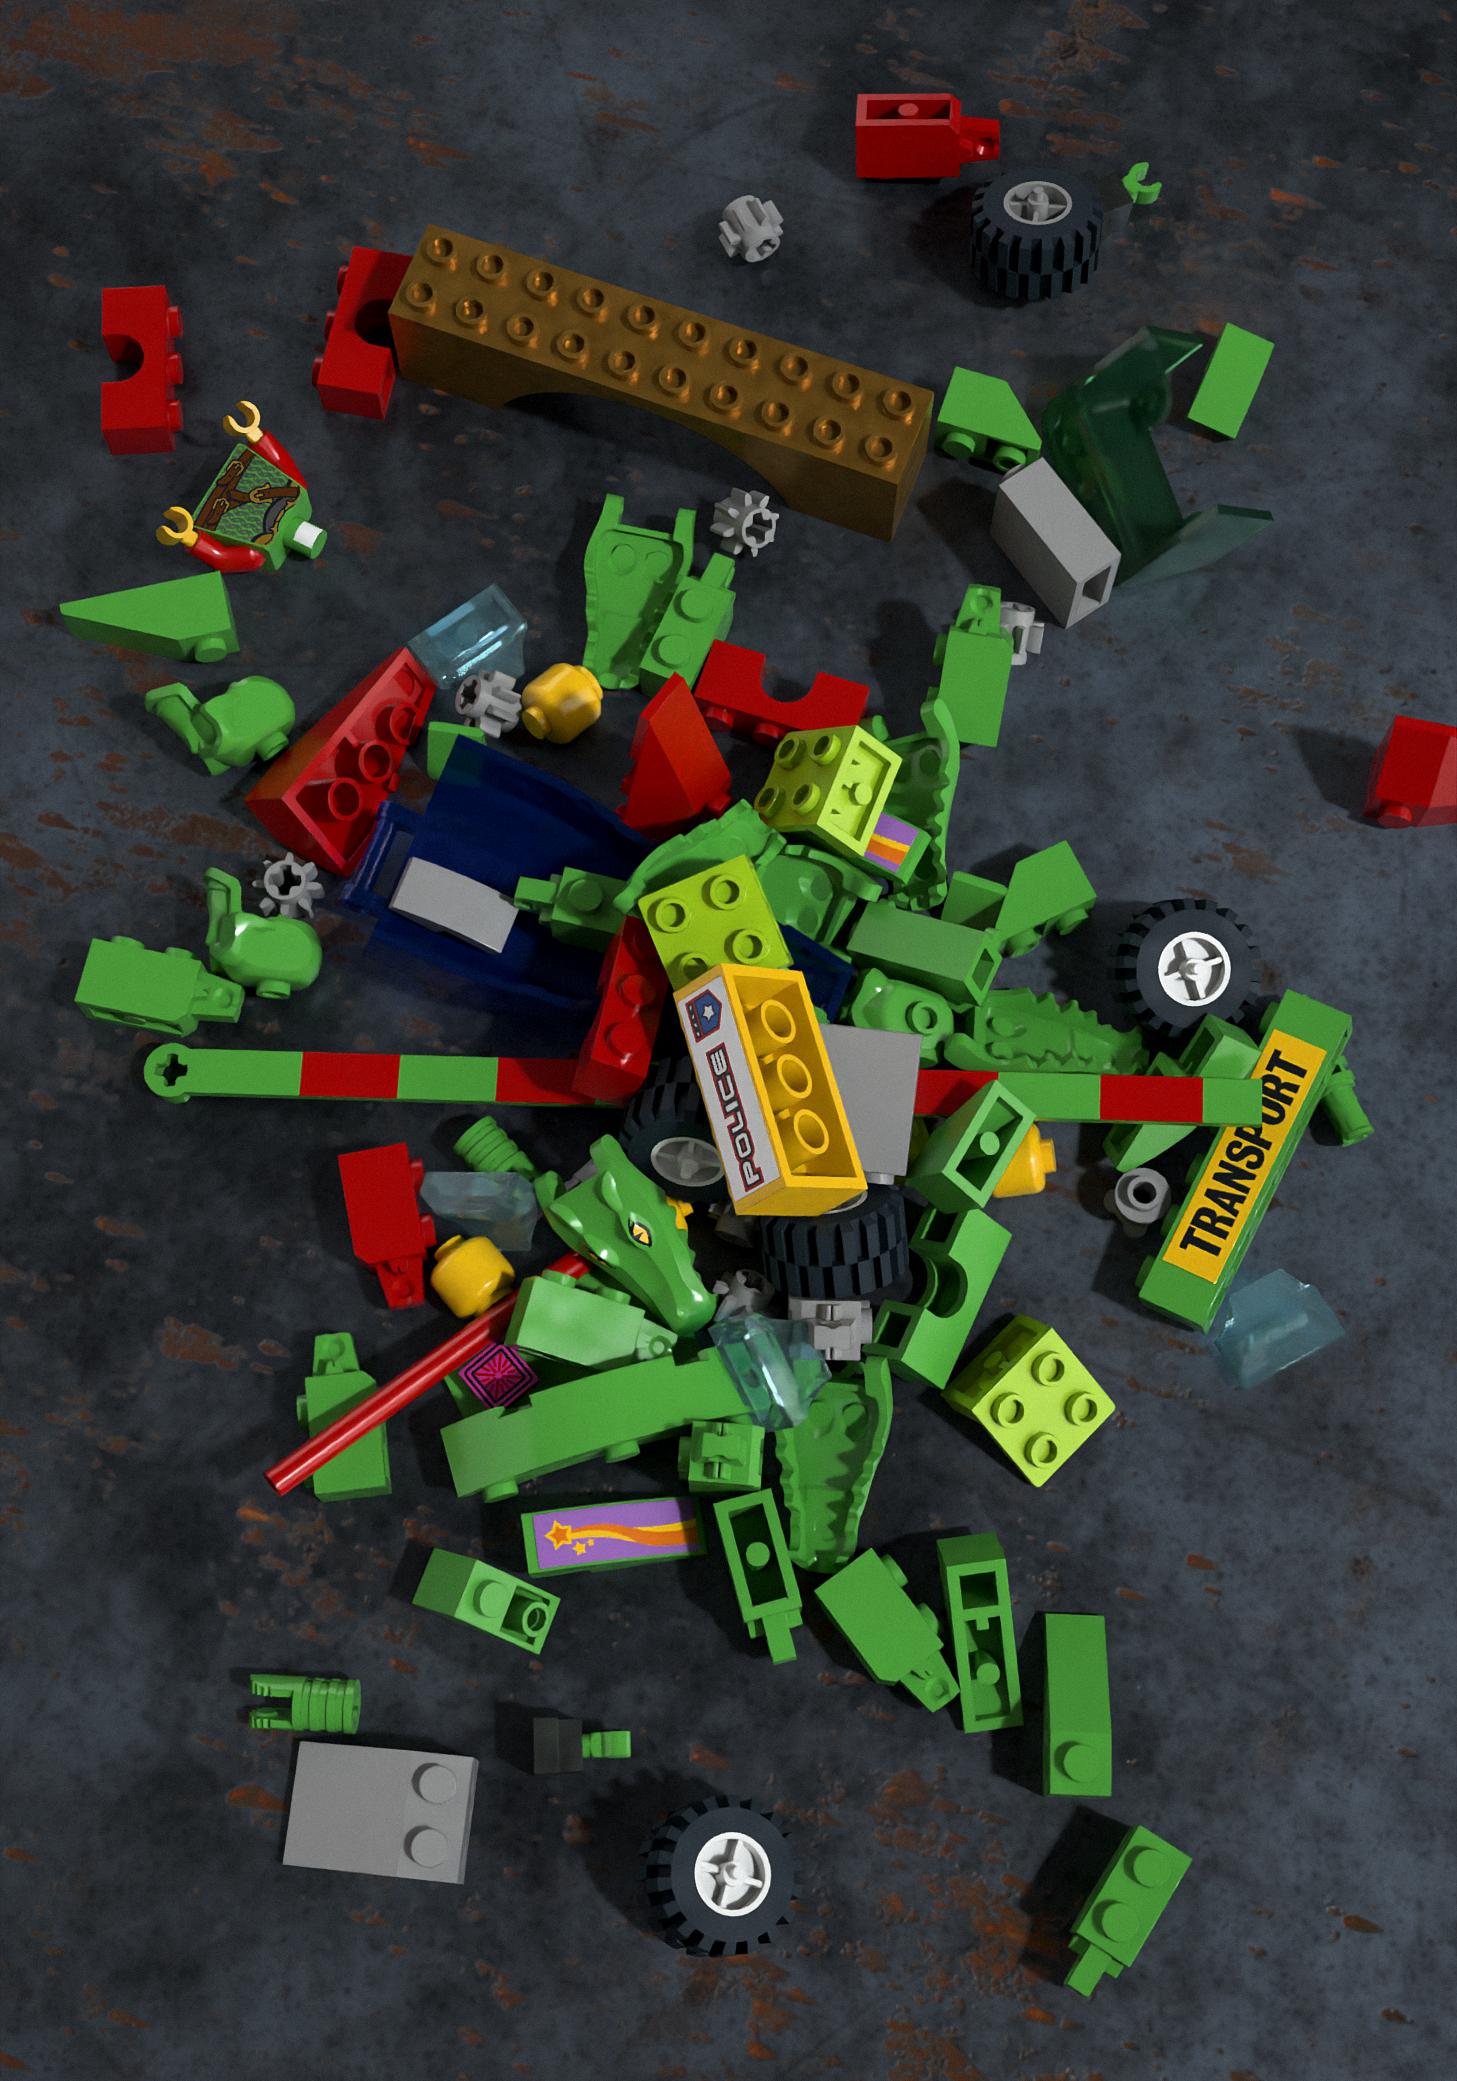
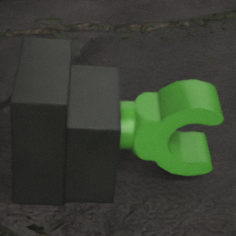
[1076,162,1162,239]
[533,1717,631,1777]

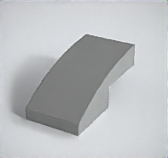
[388,857,519,955]

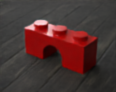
[312,246,414,420]
[101,285,183,455]
[693,639,870,748]
[571,915,669,1108]

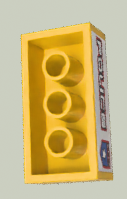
[673,963,868,1216]

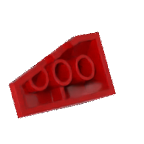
[243,647,436,878]
[612,672,733,847]
[1363,715,1457,829]

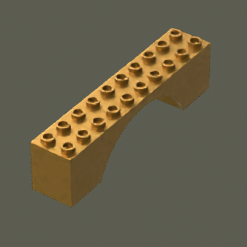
[388,223,934,543]

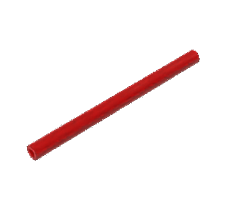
[263,1249,597,1497]

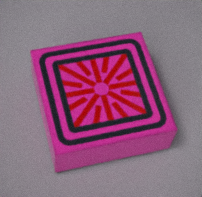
[458,1335,541,1409]

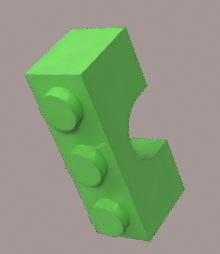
[861,1201,1012,1390]

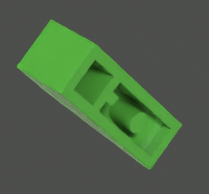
[59,571,240,663]
[936,1532,1024,1734]
[1043,1614,1112,1799]

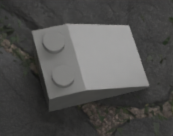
[282,1741,479,1884]

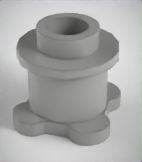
[1103,1168,1172,1239]

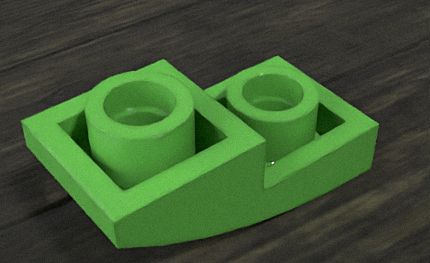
[1184,322,1274,440]

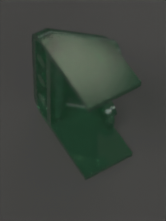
[1041,325,1274,589]

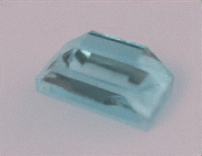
[407,583,528,692]
[420,1172,544,1251]
[1214,1267,1346,1392]
[708,1312,832,1433]

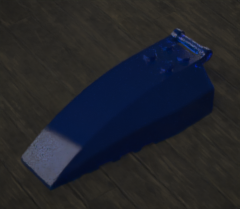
[338,733,854,1050]

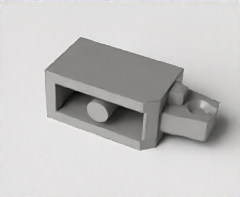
[787,1294,872,1360]

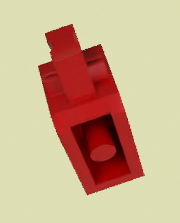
[855,93,1000,180]
[338,1142,438,1311]

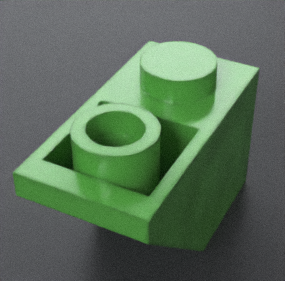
[933,366,1042,472]
[995,840,1097,958]
[412,1547,561,1655]

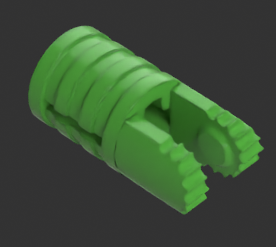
[453,1116,544,1224]
[249,1674,361,1734]

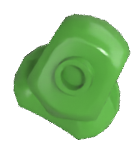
[144,675,295,776]
[202,867,323,999]
[816,967,954,1069]

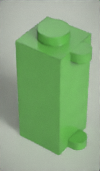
[846,898,1003,1007]

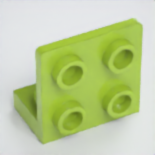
[754,725,902,858]
[638,854,794,992]
[940,1313,1115,1487]

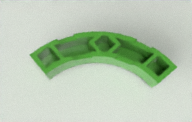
[440,1340,779,1503]

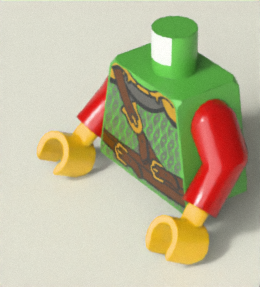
[156,401,327,574]

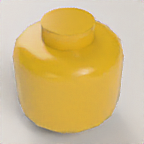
[522,663,603,744]
[991,1123,1056,1198]
[430,1235,516,1320]

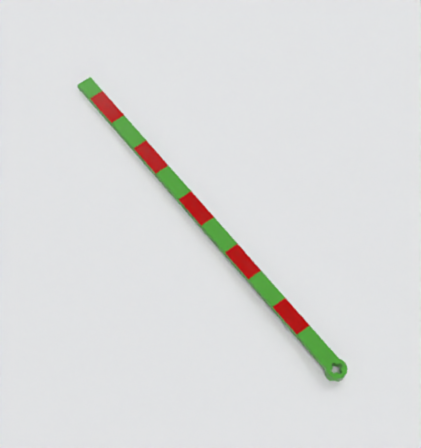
[144,1043,1262,1128]

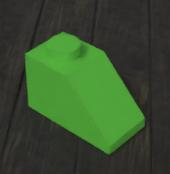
[904,1079,1037,1215]

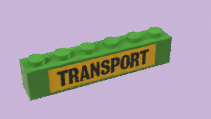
[1135,989,1353,1335]

